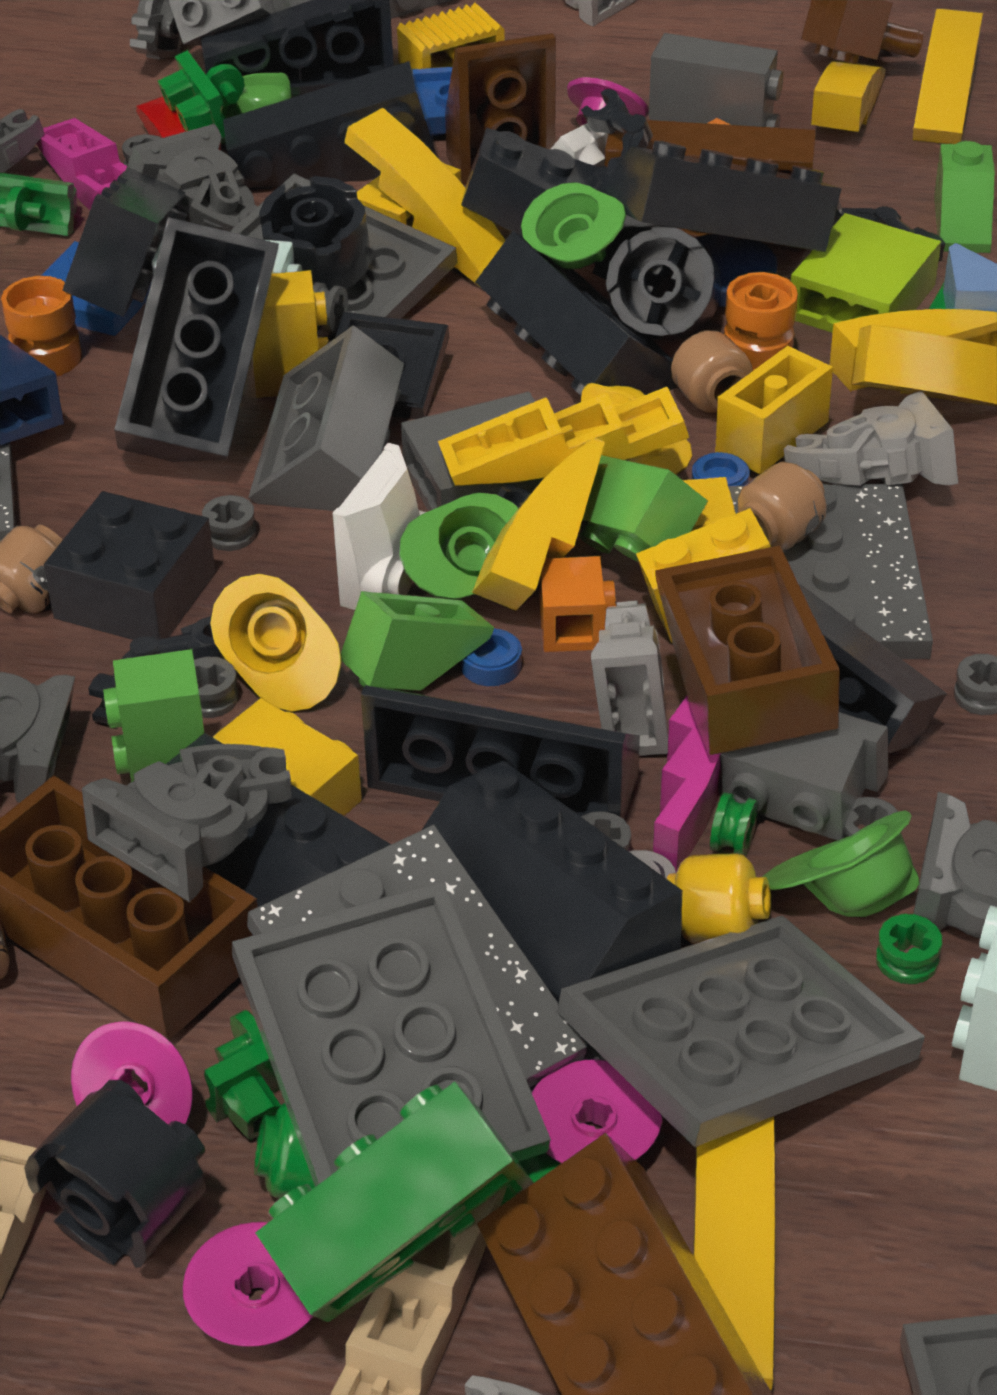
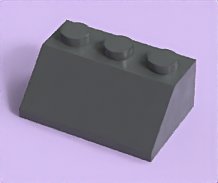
[248,325,404,511]

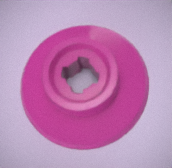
[567,77,649,126]
[71,1022,192,1124]
[532,1060,662,1163]
[183,1222,313,1347]

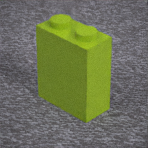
[791,213,941,333]

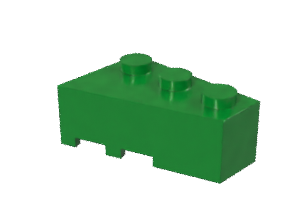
[255,1081,534,1322]

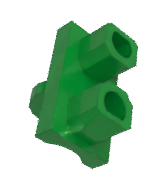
[158,50,245,138]
[0,173,77,236]
[204,1010,281,1140]

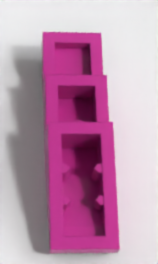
[36,118,127,210]
[653,696,722,873]

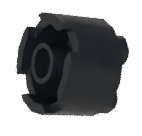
[259,176,371,291]
[606,226,723,341]
[24,1080,206,1268]

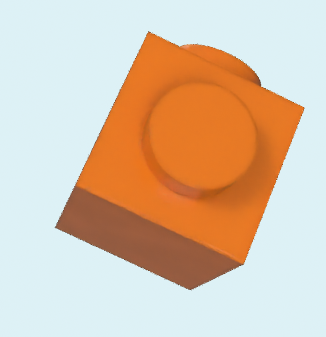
[539,556,616,652]

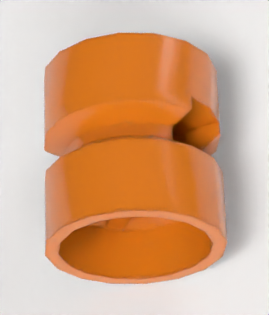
[724,272,798,371]
[1,276,82,377]

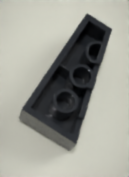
[201,0,394,96]
[223,61,440,190]
[461,127,674,289]
[62,167,188,317]

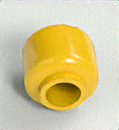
[667,854,771,945]

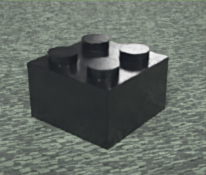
[44,491,216,640]

